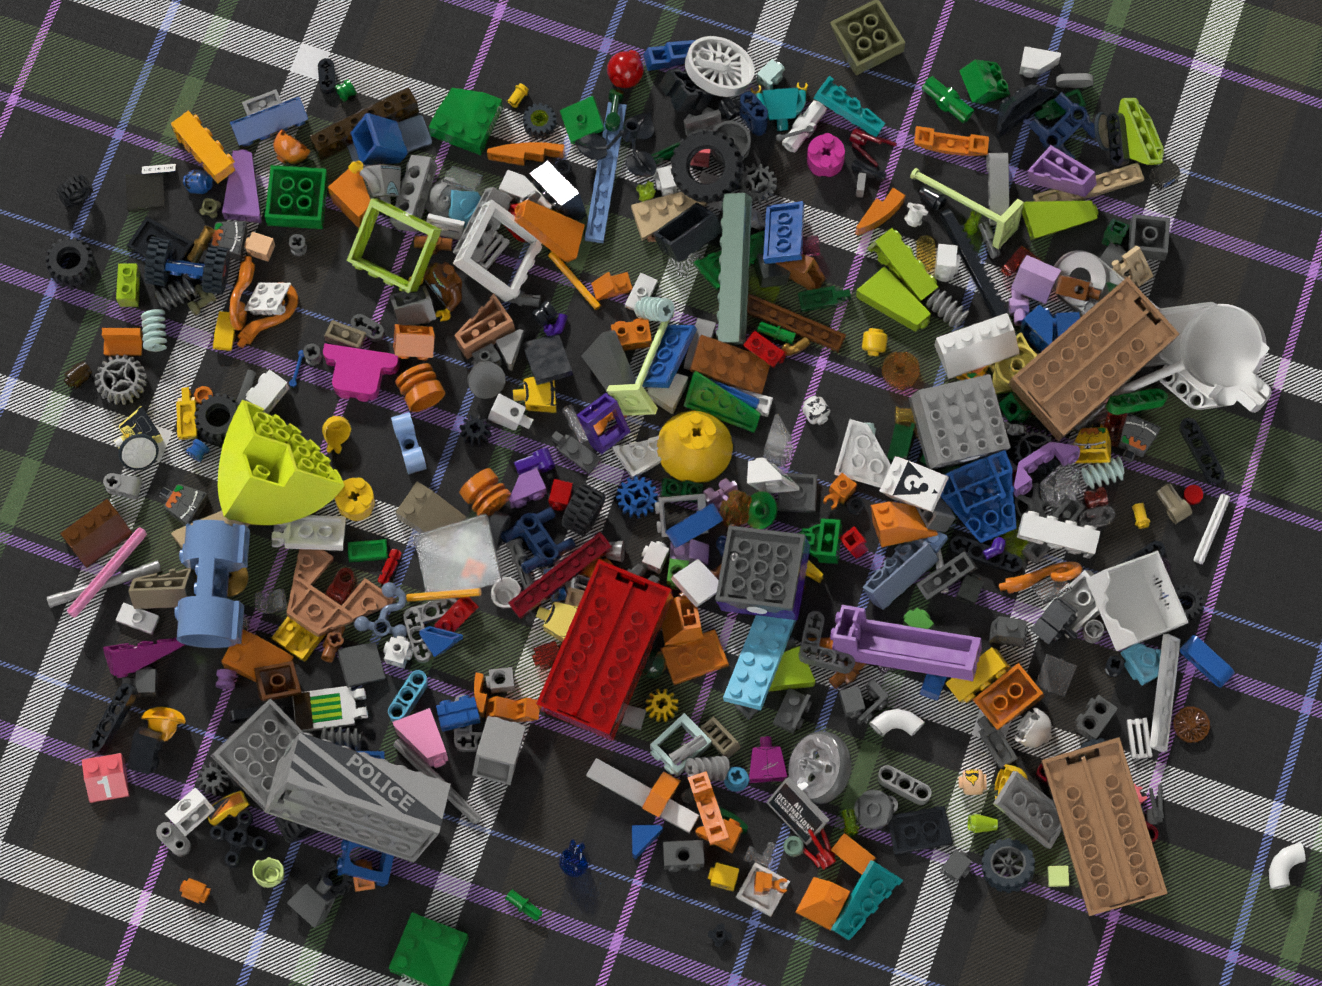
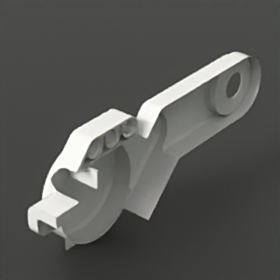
[1053,250,1272,413]

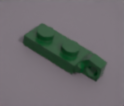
[1034,89,1086,121]
[798,286,851,312]

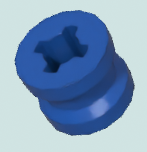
[186,439,210,462]

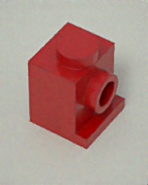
[839,526,868,559]

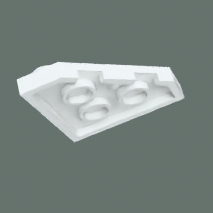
[834,419,891,488]

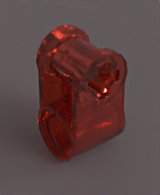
[325,568,356,606]

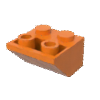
[662,596,703,646]

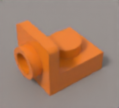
[353,859,375,892]

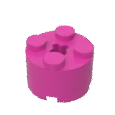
[807,133,845,177]

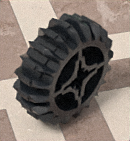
[1009,428,1059,479]

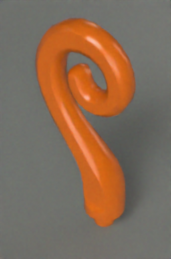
[230,256,255,331]
[237,282,298,348]
[999,562,1083,593]

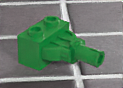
[796,518,843,564]

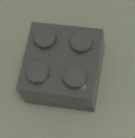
[1128,214,1170,261]

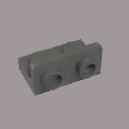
[773,688,812,734]

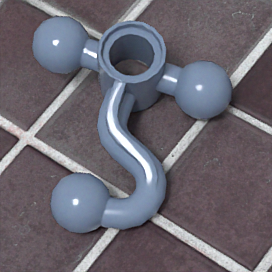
[354,582,408,638]

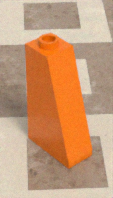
[514,199,585,263]

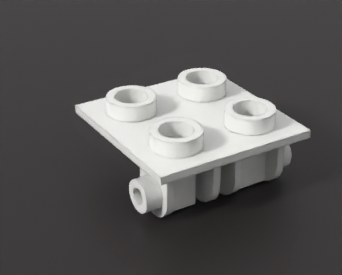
[244,283,291,315]

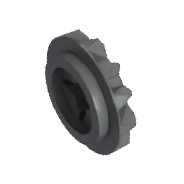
[1003,421,1027,435]

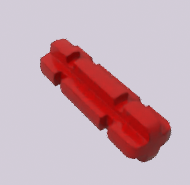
[378,549,402,585]

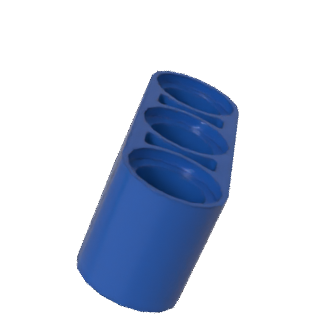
[665,503,723,548]
[1179,635,1235,688]

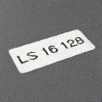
[142,164,176,174]

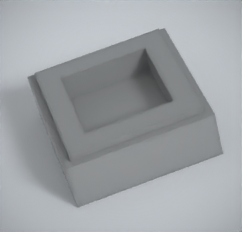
[856,173,866,198]

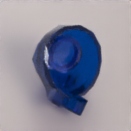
[559,839,588,877]

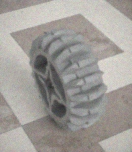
[95,354,147,405]

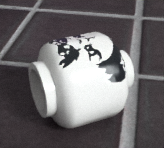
[802,396,830,425]

